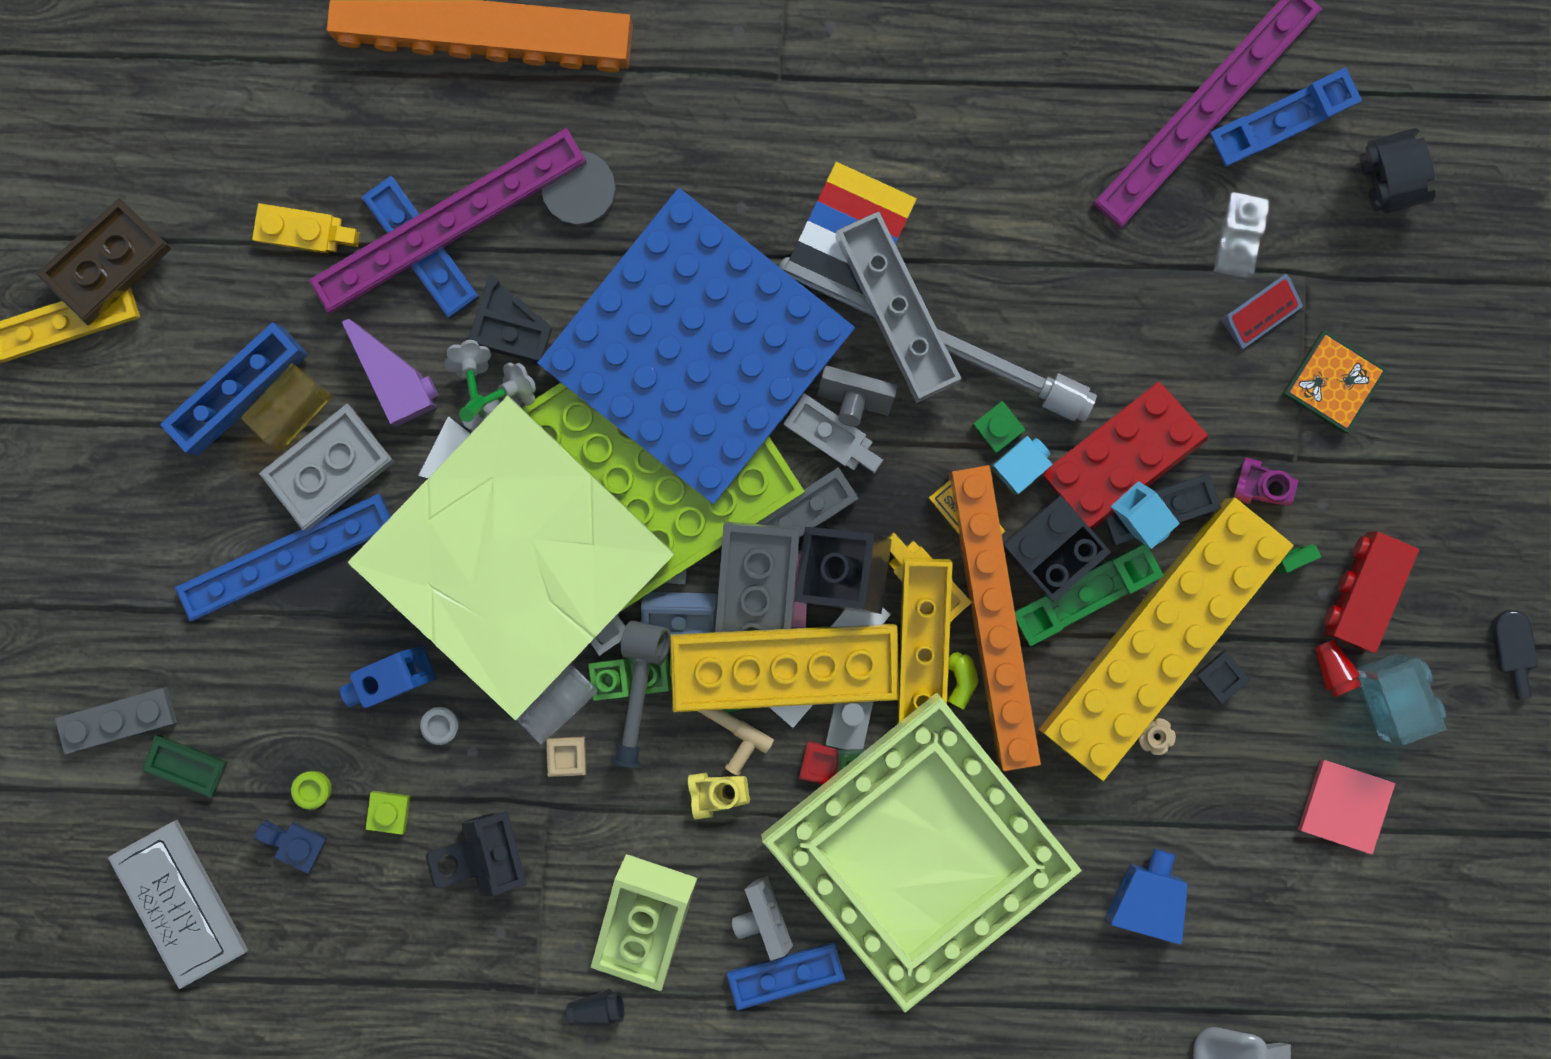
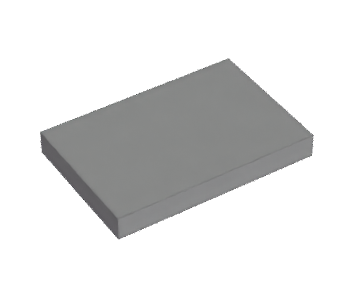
[259,403,394,532]

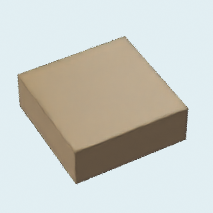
[546,737,587,777]

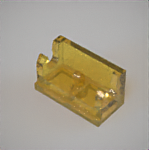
[241,363,333,450]

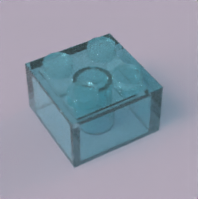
[1356,654,1447,746]

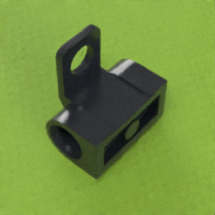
[426,811,527,896]

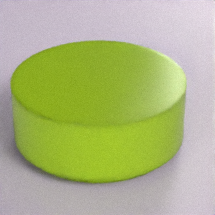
[291,771,331,810]

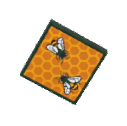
[1282,330,1387,434]

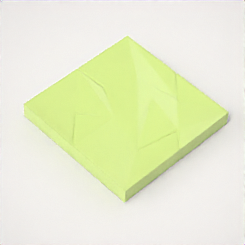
[348,396,674,721]
[761,693,1082,1012]

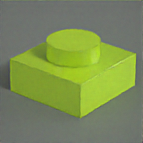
[365,791,410,835]

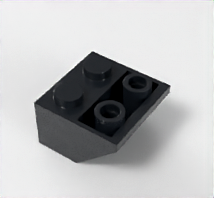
[1003,495,1111,602]

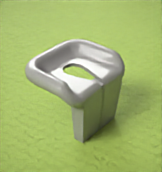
[1193,1027,1291,1059]

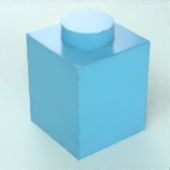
[990,436,1052,495]
[1110,481,1180,549]

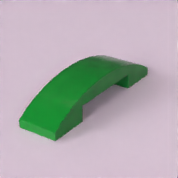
[1015,544,1164,647]

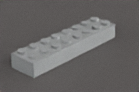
[835,211,961,403]

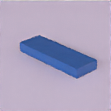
[727,941,845,1010]

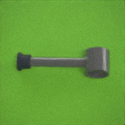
[611,621,671,768]

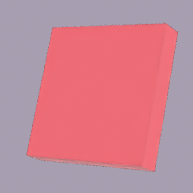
[1298,759,1396,855]

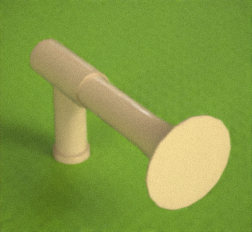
[672,707,774,776]

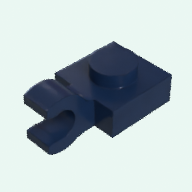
[254,820,327,874]

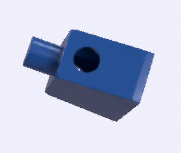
[340,645,437,708]
[1105,848,1188,945]

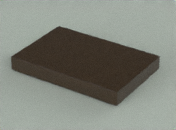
[36,198,171,326]

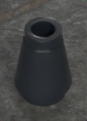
[566,989,625,1027]

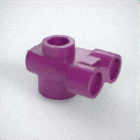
[1234,457,1299,506]

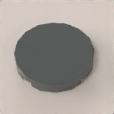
[542,150,616,227]

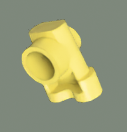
[688,773,750,820]

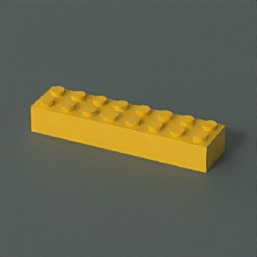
[1038,497,1294,781]

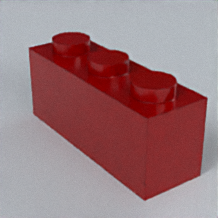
[1324,531,1420,653]

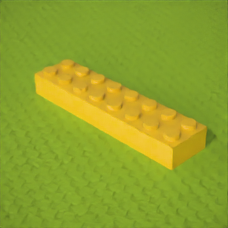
[897,558,952,724]

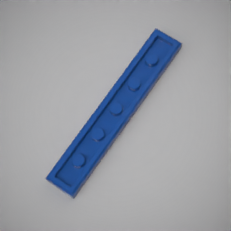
[174,494,391,621]

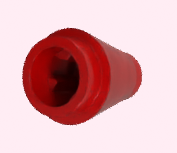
[1314,639,1362,697]

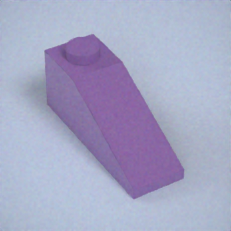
[342,319,438,427]

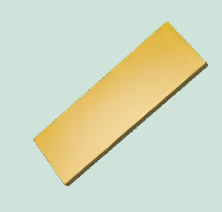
[670,624,899,712]

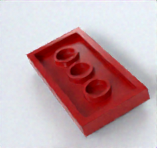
[1042,381,1208,530]

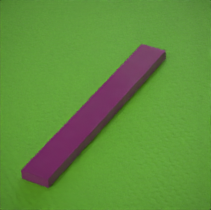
[1093,0,1322,228]
[308,128,587,314]

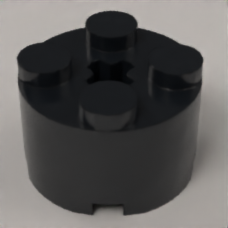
[1360,128,1435,214]

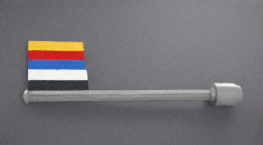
[779,162,1097,422]

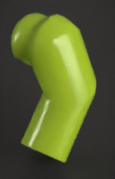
[948,652,979,710]

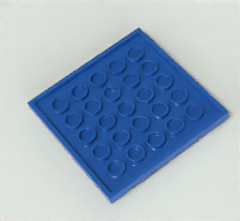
[538,188,855,504]

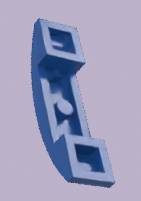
[1209,67,1362,167]

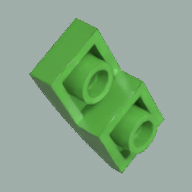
[588,655,672,701]

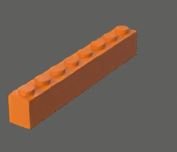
[327,0,633,73]
[948,465,1041,771]

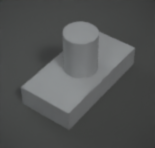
[825,701,874,750]
[732,876,793,961]

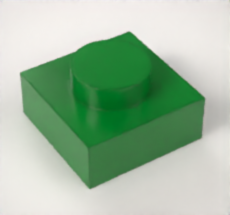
[972,401,1025,453]

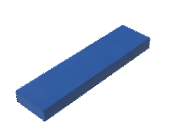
[361,176,480,319]

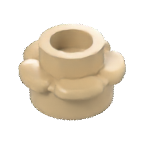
[1138,718,1176,755]

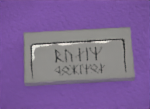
[108,820,248,989]

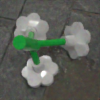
[444,340,536,432]

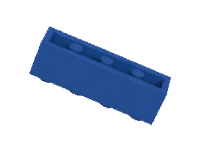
[160,322,309,455]

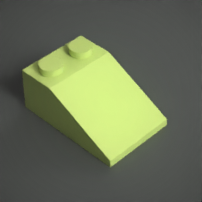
[590,854,697,991]

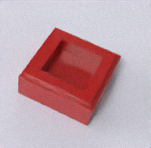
[799,741,844,784]

